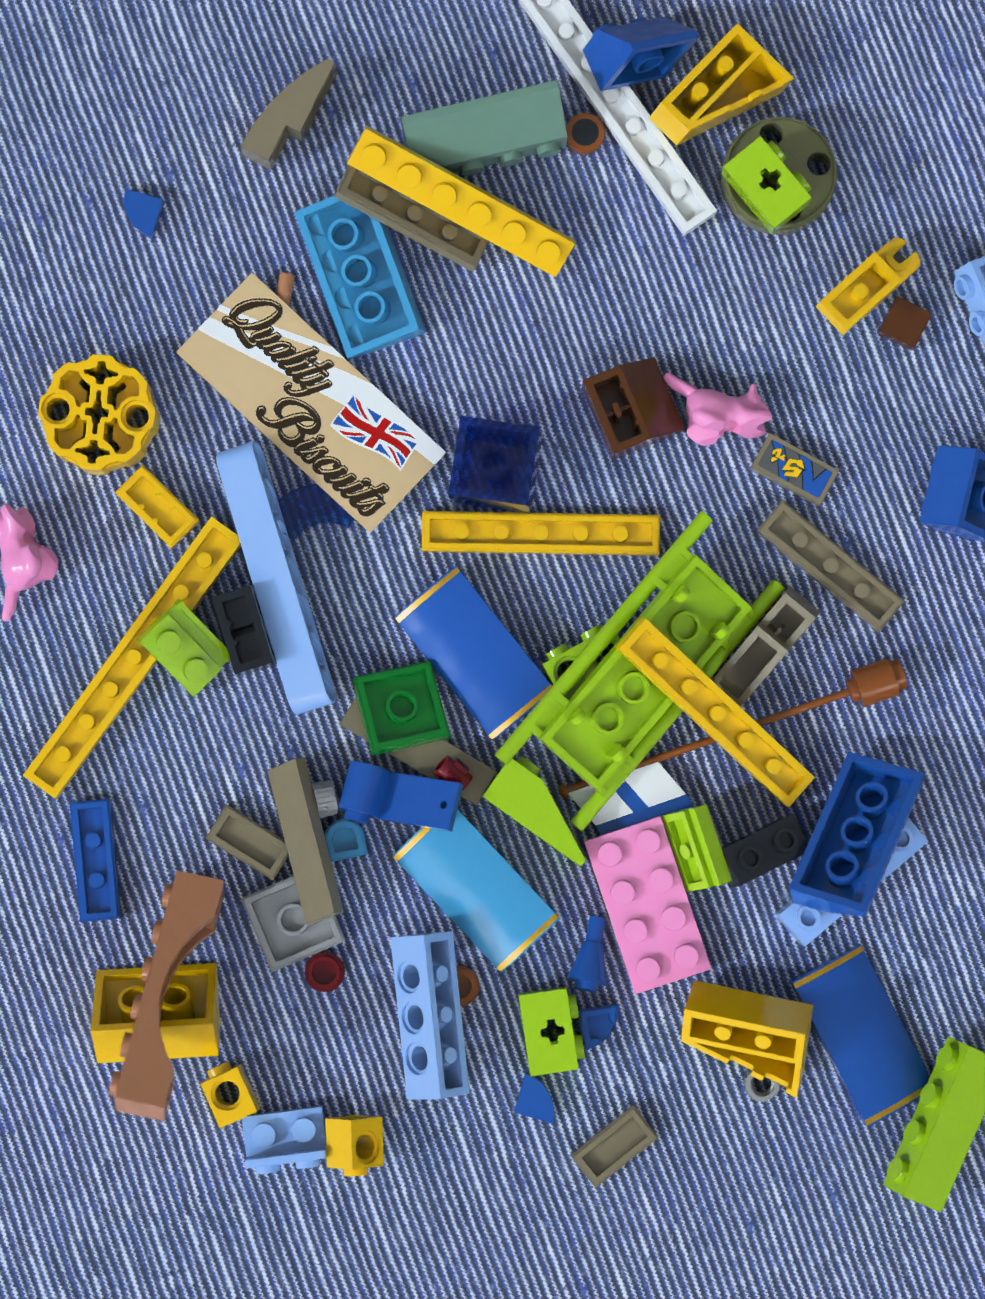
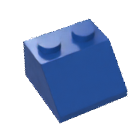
[582,17,699,91]
[919,445,985,543]

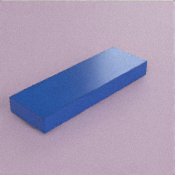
[69,799,122,922]

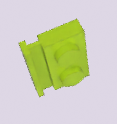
[137,599,230,697]
[661,804,732,892]

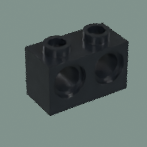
[212,585,277,676]
[721,814,808,888]

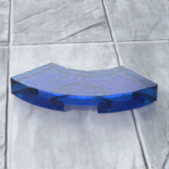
[278,483,355,542]

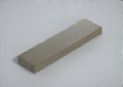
[333,164,488,272]
[756,500,905,632]
[339,697,497,806]
[267,758,344,925]

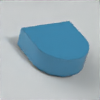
[325,819,369,862]

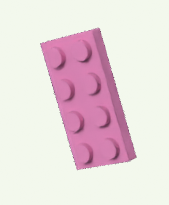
[584,816,711,994]

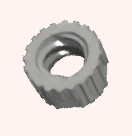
[311,780,338,818]
[743,1069,780,1102]

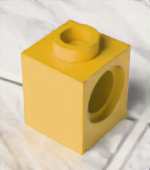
[200,1061,261,1129]
[325,1114,384,1176]

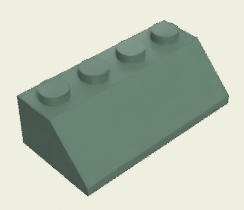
[401,80,567,176]

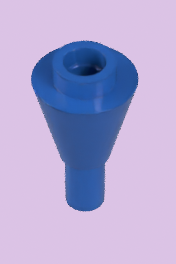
[567,916,607,992]

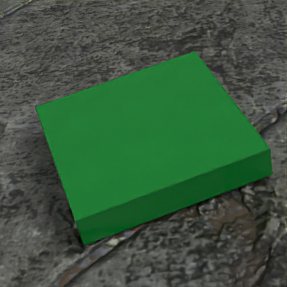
[352,661,450,756]

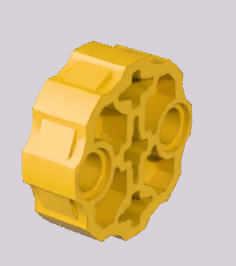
[38,355,160,475]

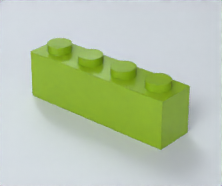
[883,1036,985,1213]

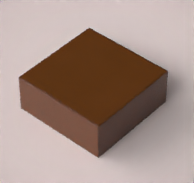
[877,296,932,351]

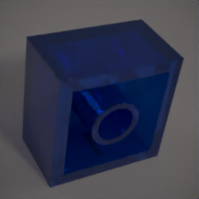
[448,416,543,514]

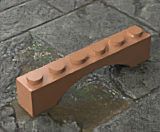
[109,870,224,1121]

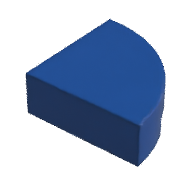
[124,189,165,239]
[578,1004,618,1050]
[514,1072,554,1124]

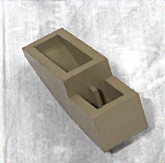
[240,59,337,170]
[712,586,821,707]

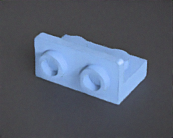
[242,1105,327,1174]

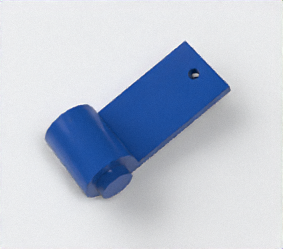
[338,761,463,832]

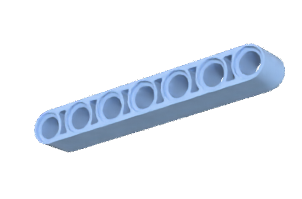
[216,440,336,715]

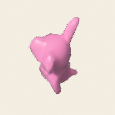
[664,373,772,446]
[0,503,58,622]

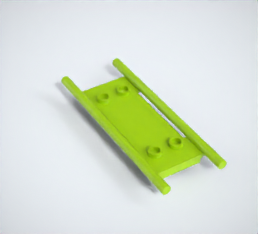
[495,511,785,832]

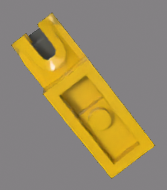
[816,237,921,335]

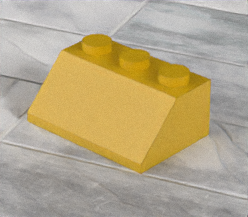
[91,963,220,1063]

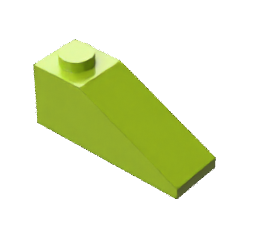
[482,756,586,867]

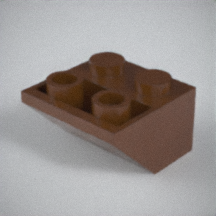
[582,357,685,460]

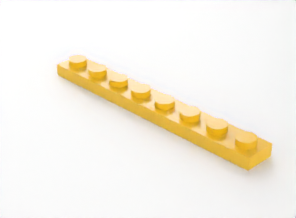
[23,516,241,799]

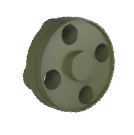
[721,117,837,236]

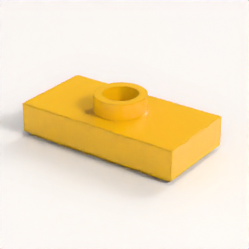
[115,465,200,549]

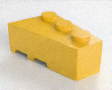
[649,23,794,146]
[681,980,814,1098]

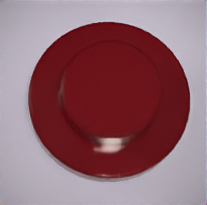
[305,952,345,992]

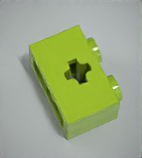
[722,136,812,235]
[518,986,585,1077]

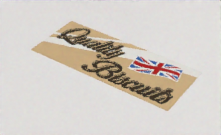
[176,273,446,533]

